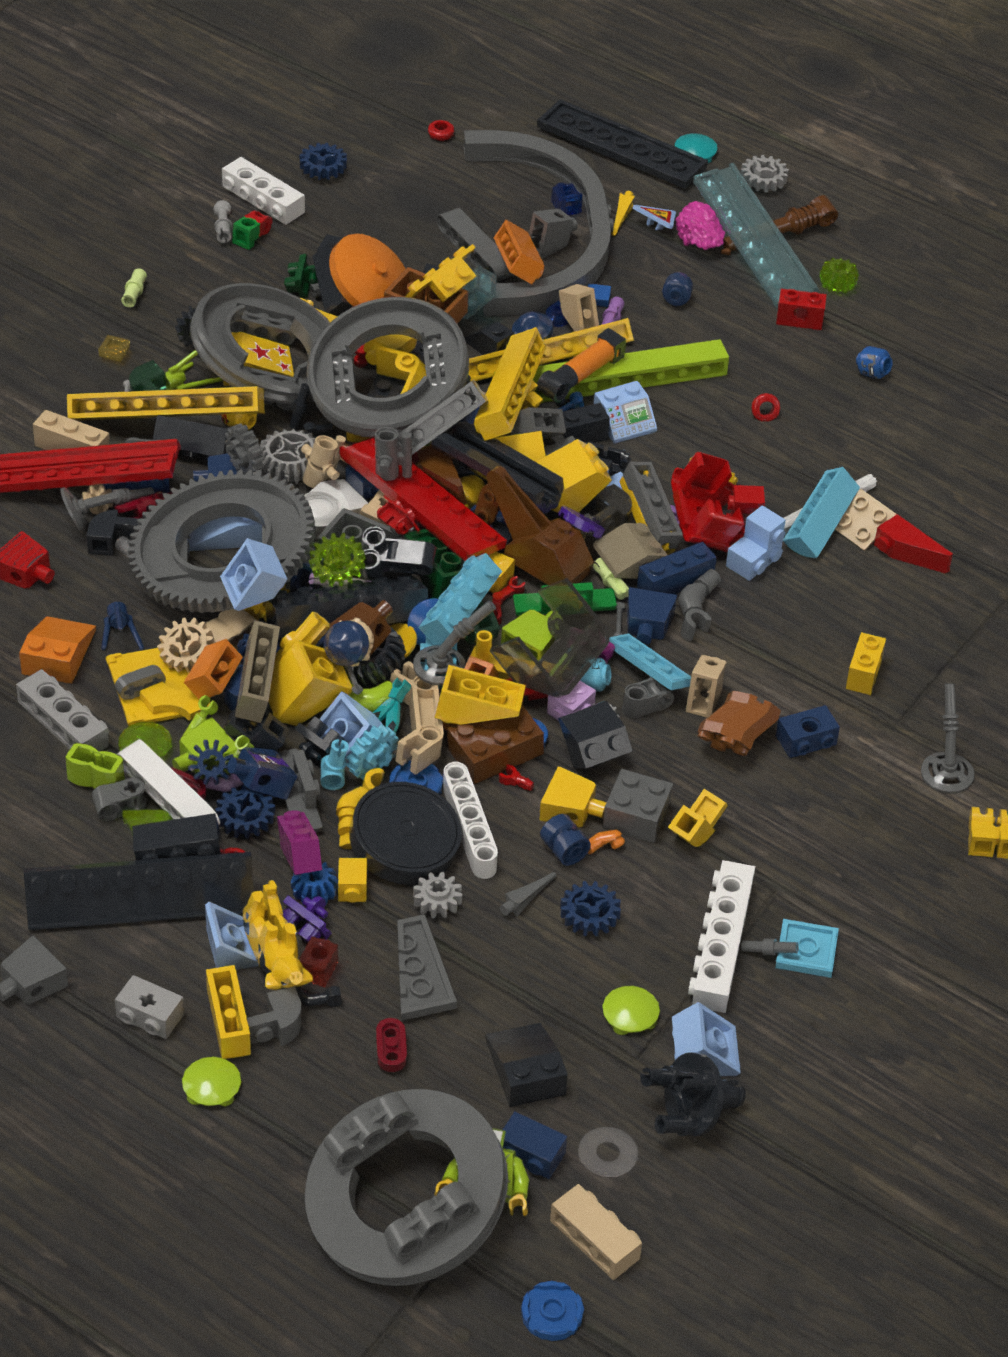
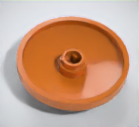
[329,234,406,306]

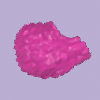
[675,201,725,250]

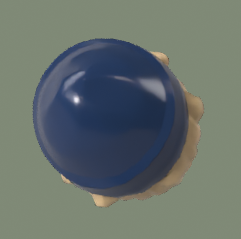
[511,311,553,340]
[324,618,374,667]

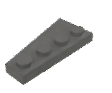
[397,914,457,1021]

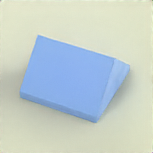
[205,902,259,970]

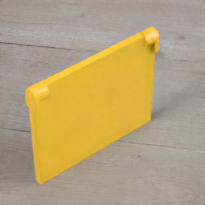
[106,648,190,728]

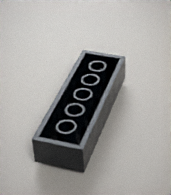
[265,574,428,638]

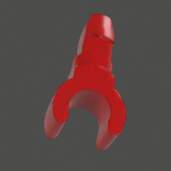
[499,764,534,790]

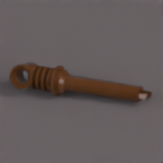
[721,195,839,255]

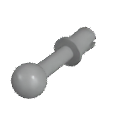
[213,200,233,243]

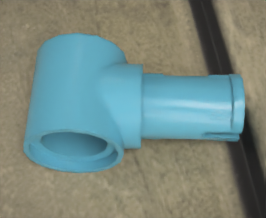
[321,740,349,790]

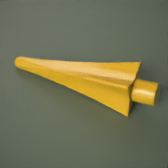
[611,191,635,236]

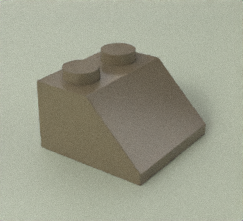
[593,523,668,579]

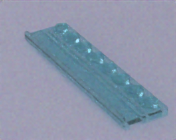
[693,163,819,307]

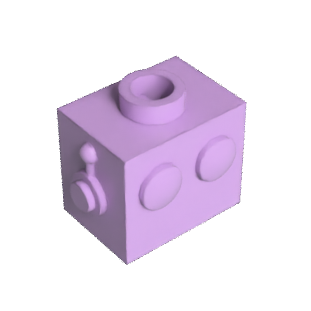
[547,675,596,720]

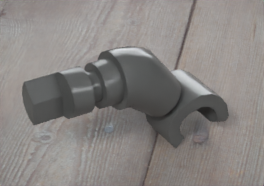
[678,569,721,642]

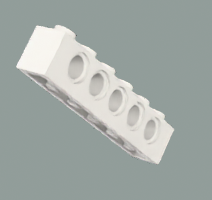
[688,860,755,1013]

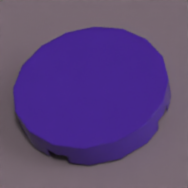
[558,505,605,538]

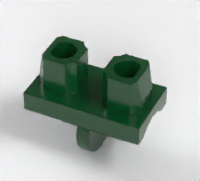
[284,254,318,298]

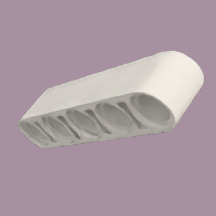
[117,739,220,825]
[443,762,498,879]

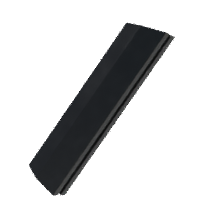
[431,421,564,514]

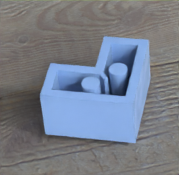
[726,505,786,581]

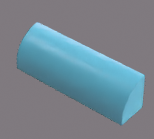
[783,467,860,558]

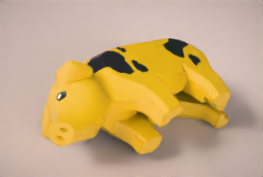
[243,880,313,990]

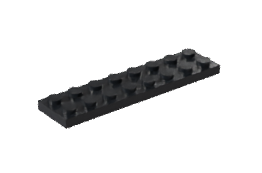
[537,99,708,189]

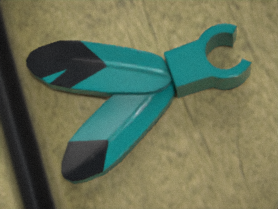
[373,678,411,732]

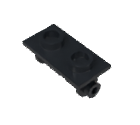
[584,441,632,474]

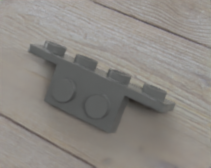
[277,749,322,832]

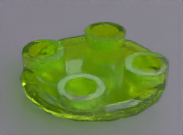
[118,722,172,758]

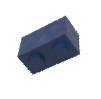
[503,1111,567,1179]

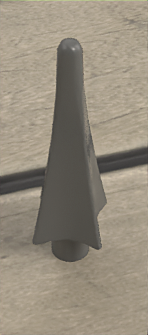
[500,872,557,917]

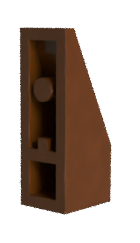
[415,447,467,505]

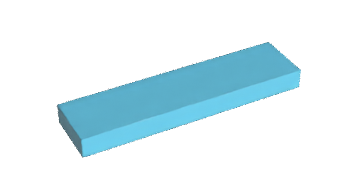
[608,634,691,690]

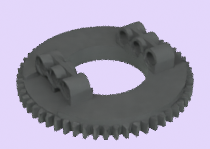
[128,470,316,613]

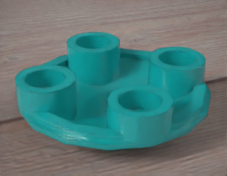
[674,134,717,163]

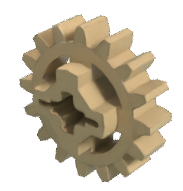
[157,618,216,673]

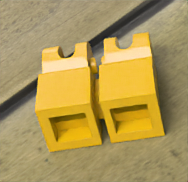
[968,807,1008,859]

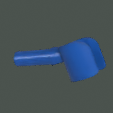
[558,392,584,412]

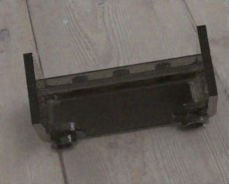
[490,578,610,698]

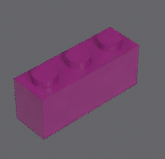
[277,810,322,875]

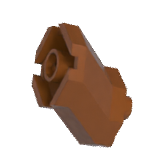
[697,691,781,756]

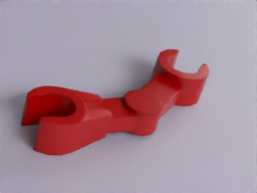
[485,576,525,626]

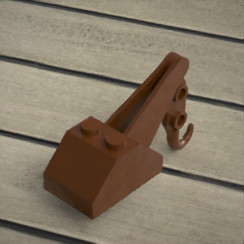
[475,466,594,585]

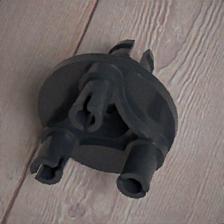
[640,1052,746,1136]

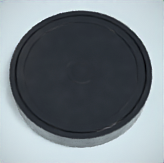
[349,782,462,885]

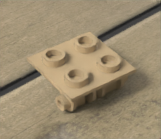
[835,489,896,551]

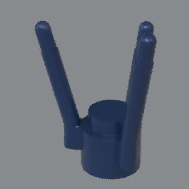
[101,602,145,651]

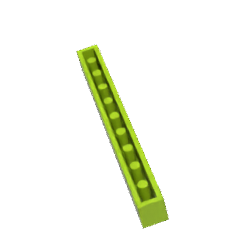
[494,339,729,403]

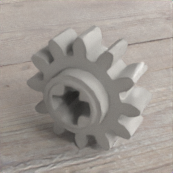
[413,872,462,918]

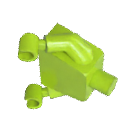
[172,695,254,779]

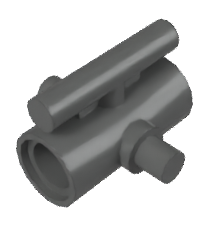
[375,427,412,481]

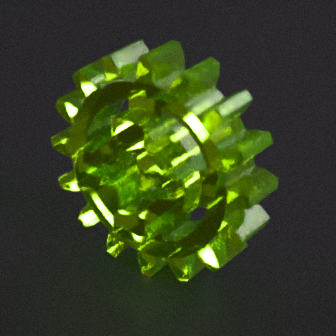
[309,533,366,587]

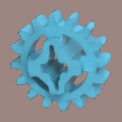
[346,724,399,780]

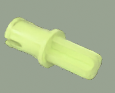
[593,558,629,600]

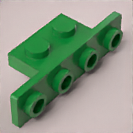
[513,582,617,616]

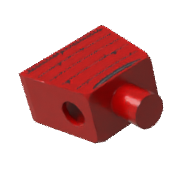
[0,531,55,589]

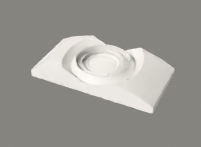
[304,479,368,539]

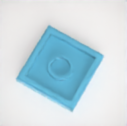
[775,919,839,978]

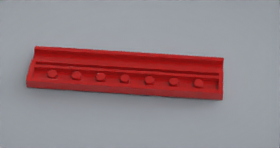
[339,437,507,561]
[0,439,181,493]

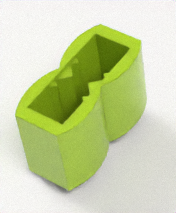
[65,743,125,789]

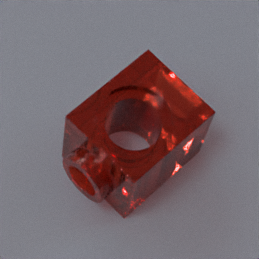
[299,936,338,987]

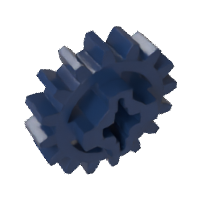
[299,143,347,180]
[215,785,275,839]
[560,881,621,936]

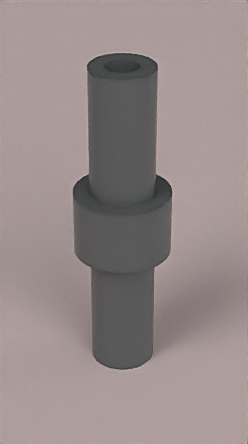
[741,938,799,956]

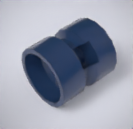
[540,814,591,866]

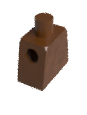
[329,600,393,656]

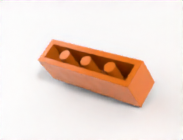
[494,220,545,284]

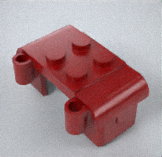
[671,452,745,553]

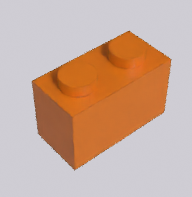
[183,639,243,699]

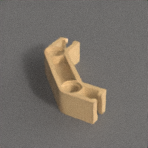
[390,661,444,775]

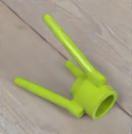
[161,350,223,390]

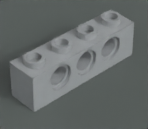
[16,669,109,752]

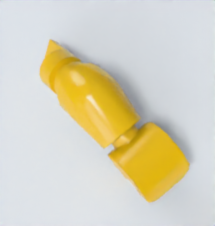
[336,768,385,849]

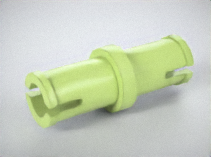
[121,269,147,307]

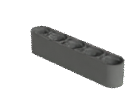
[437,208,514,283]

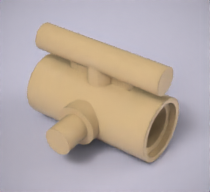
[301,435,346,488]

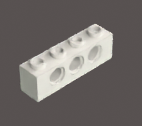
[222,157,305,225]

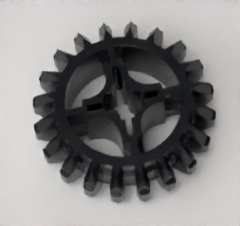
[343,627,407,688]

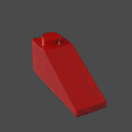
[874,514,953,574]

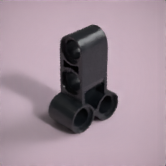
[358,526,437,581]

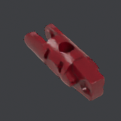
[114,491,172,519]

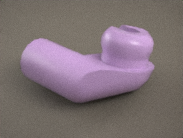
[206,773,243,792]

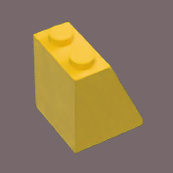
[536,439,612,513]
[268,640,352,726]

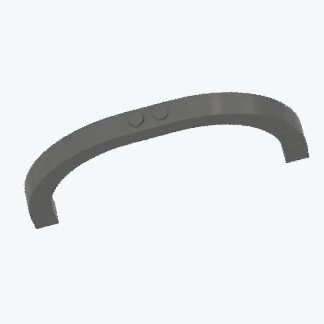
[463,130,613,316]

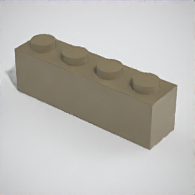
[235,620,280,723]

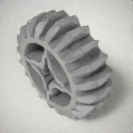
[260,428,316,484]

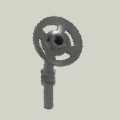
[60,487,154,534]
[413,601,496,686]
[921,684,974,794]

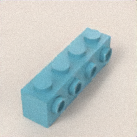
[418,553,502,645]

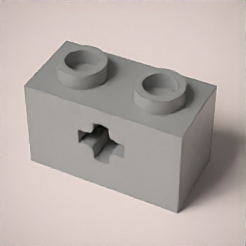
[115,975,184,1039]

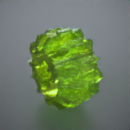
[819,257,859,294]

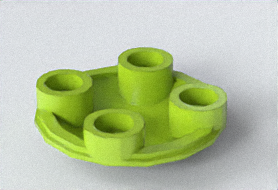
[602,986,660,1035]
[182,1057,241,1106]

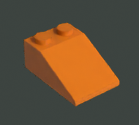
[19,616,96,684]

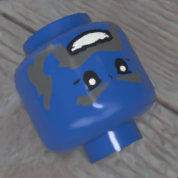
[856,346,893,379]

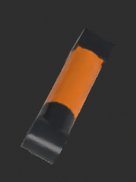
[537,328,626,407]

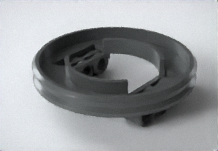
[190,283,330,410]
[307,297,469,438]
[305,1089,508,1286]

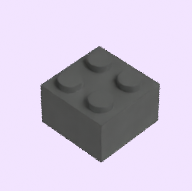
[603,769,673,843]

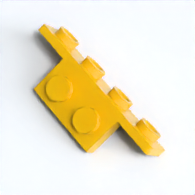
[405,244,476,302]

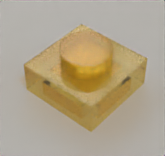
[98,335,130,362]

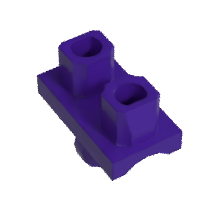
[283,896,332,946]

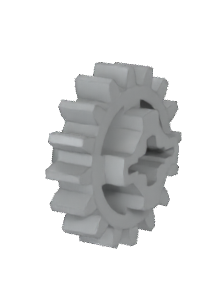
[740,155,789,192]

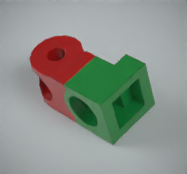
[232,210,272,250]

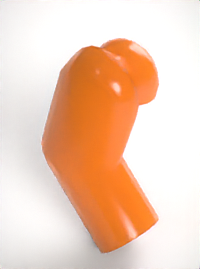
[588,830,625,854]

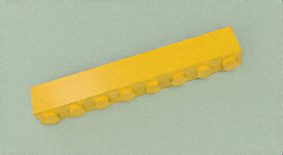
[474,327,546,441]
[67,386,264,421]

